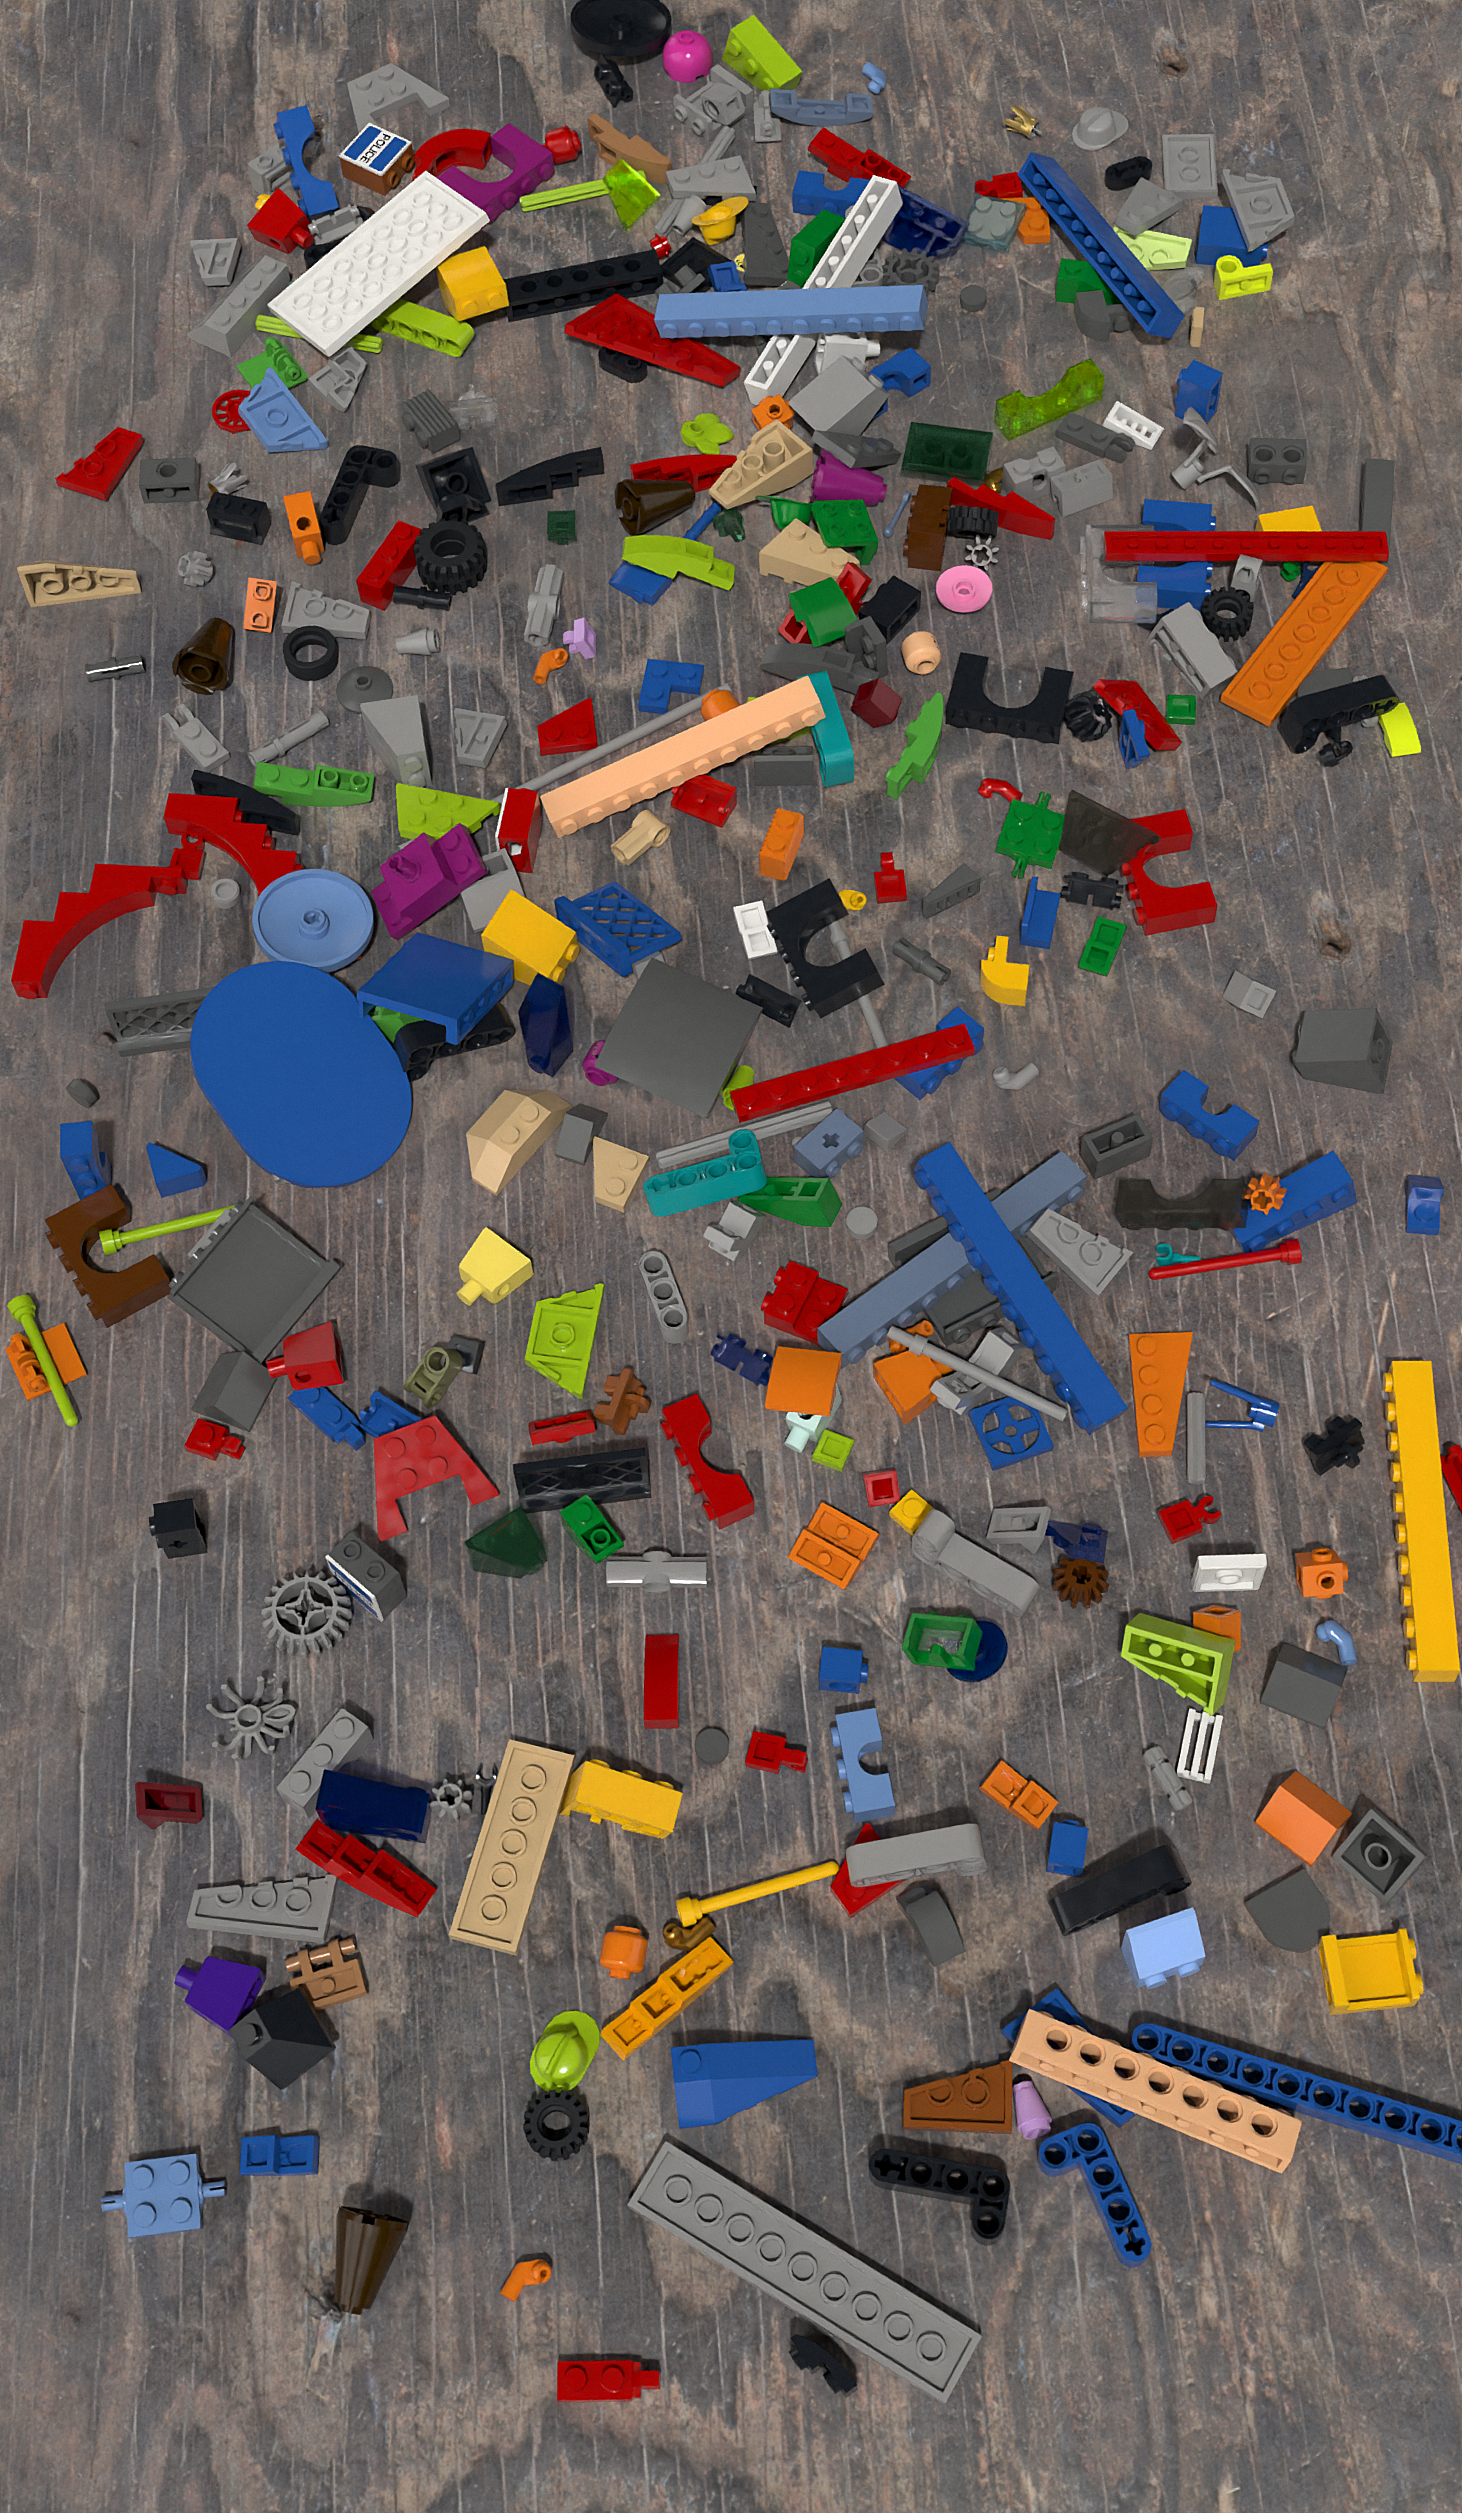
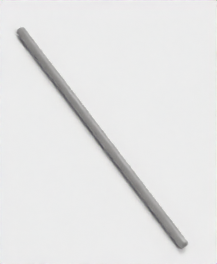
[398,683,731,851]

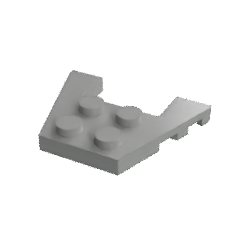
[347,63,450,133]

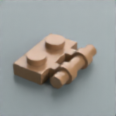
[285,1938,368,2012]

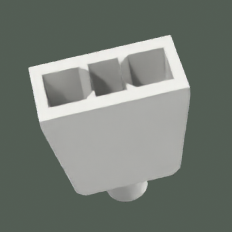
[813,332,880,376]

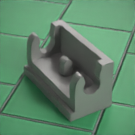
[1050,459,1113,517]

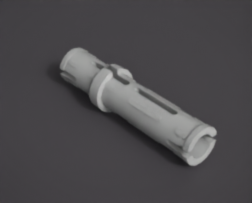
[247,710,329,768]

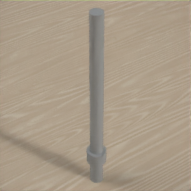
[828,920,889,1049]
[887,1326,1068,1422]

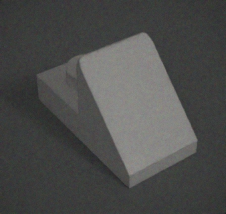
[986,1507,1051,1554]

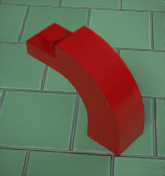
[413,129,493,181]
[778,562,872,644]

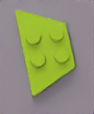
[396,783,501,840]
[525,1283,605,1399]

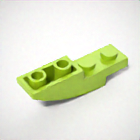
[622,535,735,591]

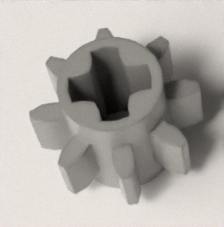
[965,534,1000,571]
[178,551,213,587]
[430,1779,473,1823]

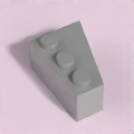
[1145,602,1238,699]

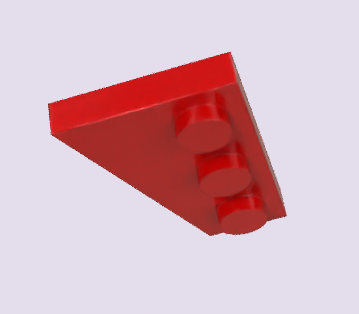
[55,427,144,501]

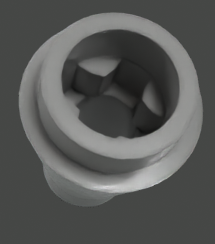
[671,195,707,236]
[396,627,440,655]

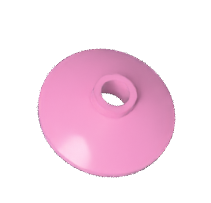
[936,565,992,613]

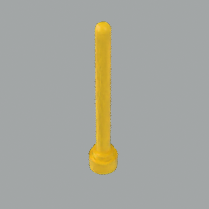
[675,1861,839,1928]

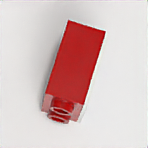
[495,788,543,873]

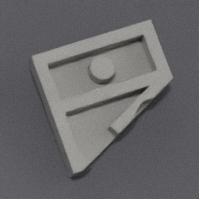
[190,238,241,286]
[454,708,508,768]

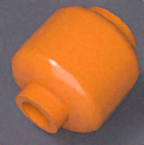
[700,689,741,721]
[600,1926,648,1980]

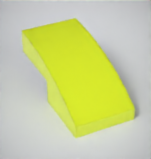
[1378,702,1421,757]

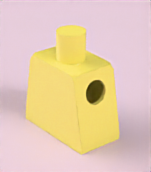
[457,1227,534,1306]

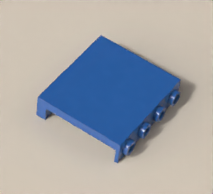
[356,932,513,1045]

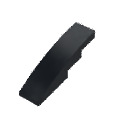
[496,447,604,506]
[191,769,300,836]

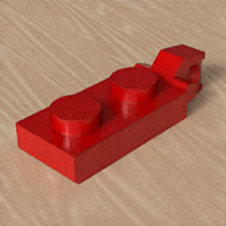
[557,2360,661,2402]

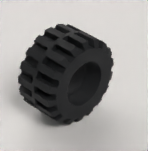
[414,518,487,595]

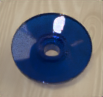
[944,1620,1008,1683]

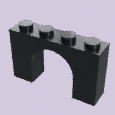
[946,652,1074,744]
[766,878,885,1018]

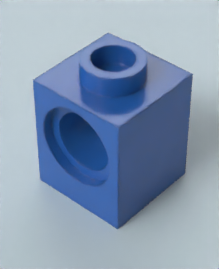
[819,1647,869,1694]
[1046,1820,1089,1878]

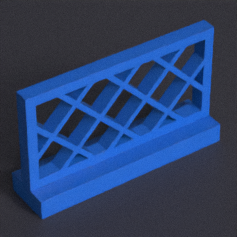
[554,881,681,977]

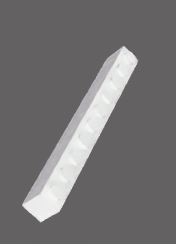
[744,175,903,405]

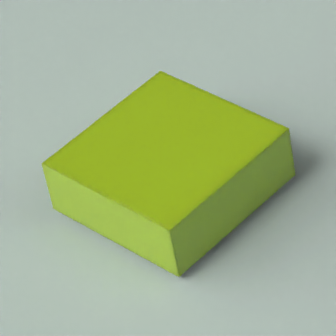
[812,1429,855,1472]

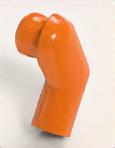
[533,648,568,684]
[889,1320,934,1355]
[499,2259,552,2303]

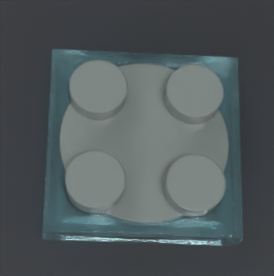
[958,195,1027,252]

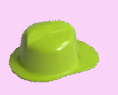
[530,2010,600,2093]

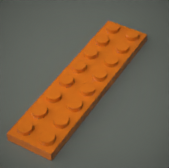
[1220,561,1388,727]

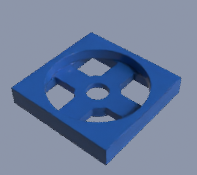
[968,1390,1054,1471]

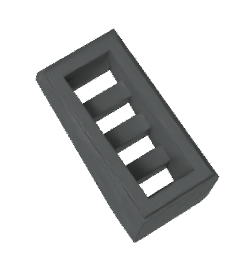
[922,864,981,919]

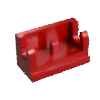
[670,774,737,828]

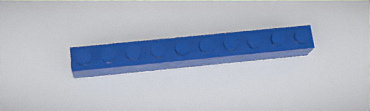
[1018,152,1185,338]
[913,1142,1128,1435]

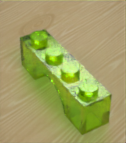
[995,358,1105,441]

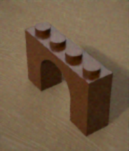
[45,1184,172,1328]

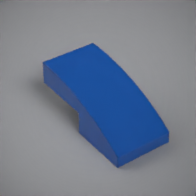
[707,261,747,292]
[240,2135,319,2176]

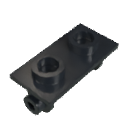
[594,54,633,108]
[1061,872,1124,910]
[735,974,801,1028]

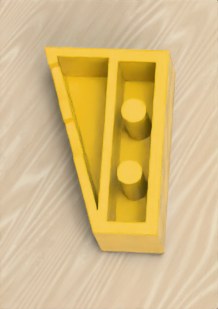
[559,1760,683,1839]

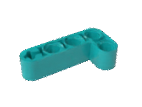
[797,670,854,788]
[643,1129,767,1217]

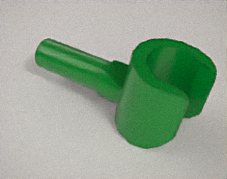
[1280,561,1304,582]

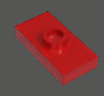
[528,1410,596,1445]

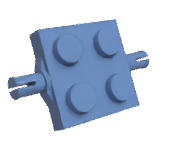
[101,2153,226,2239]

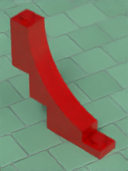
[11,863,188,999]

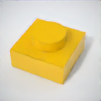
[889,1489,934,1537]

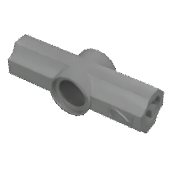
[524,564,564,648]
[606,1551,707,1593]

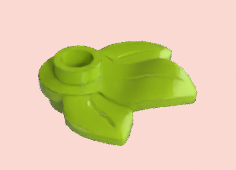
[680,413,735,454]

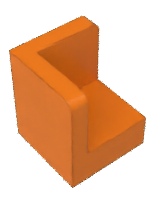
[1193,1605,1241,1652]

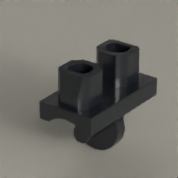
[1304,1416,1365,1476]

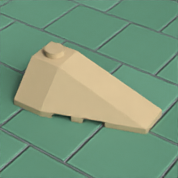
[17,560,142,607]

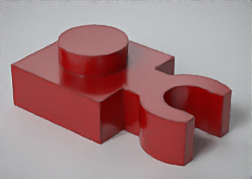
[975,172,1023,200]
[169,834,205,880]
[1158,1496,1221,1544]

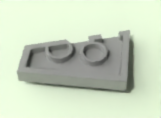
[666,155,756,201]
[1025,1209,1134,1299]

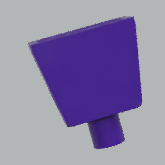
[175,1957,266,2038]

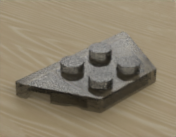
[1059,789,1161,877]

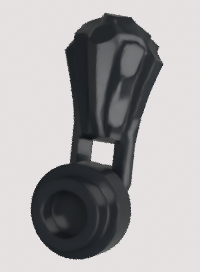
[1319,726,1353,767]

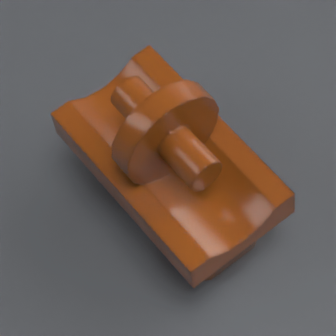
[594,1368,651,1435]

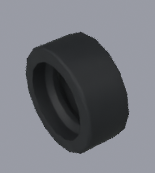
[283,625,339,681]

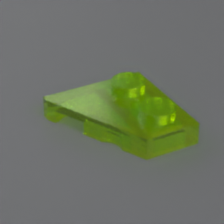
[603,158,660,232]

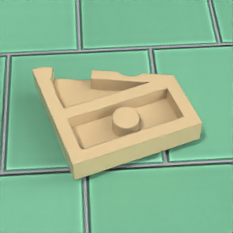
[593,1136,650,1213]

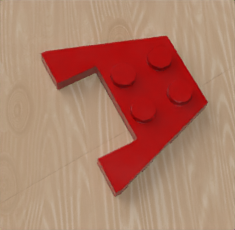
[373,1415,499,1542]

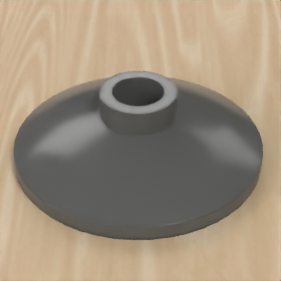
[336,666,393,714]

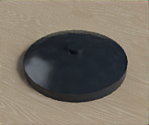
[570,0,672,57]

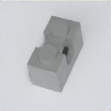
[1002,446,1066,501]

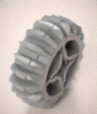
[261,1569,352,1659]

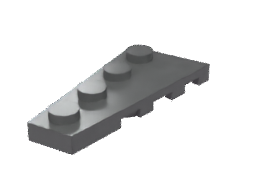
[741,202,789,286]

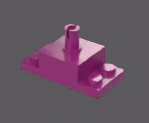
[371,823,487,940]

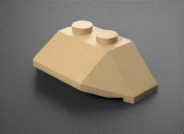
[466,1090,573,1196]

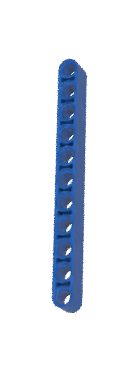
[1129,2023,1462,2164]

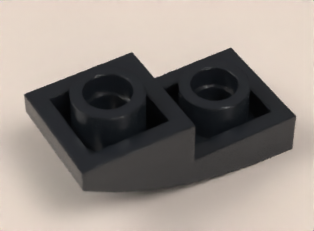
[789,2334,858,2398]

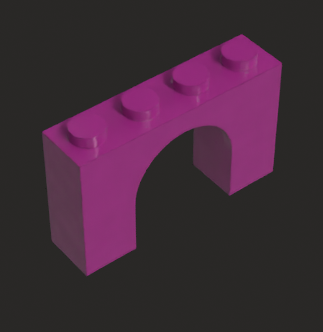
[437,123,555,230]

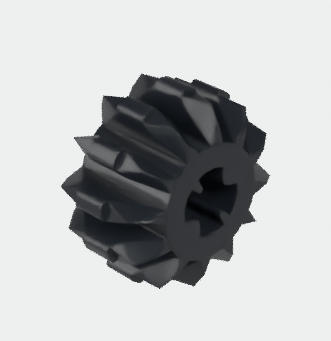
[1064,691,1112,742]

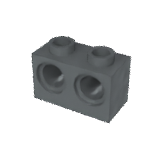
[1247,438,1307,484]

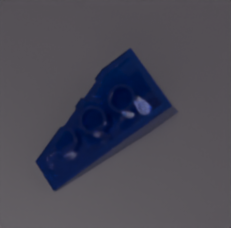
[518,973,573,1078]

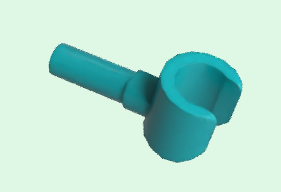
[1156,1243,1200,1267]

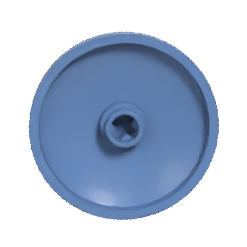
[252,869,374,973]

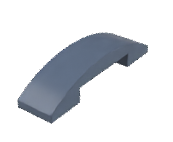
[769,89,874,126]

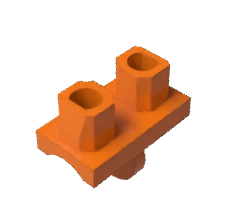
[243,578,277,633]

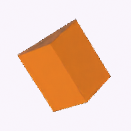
[1254,1771,1352,1867]

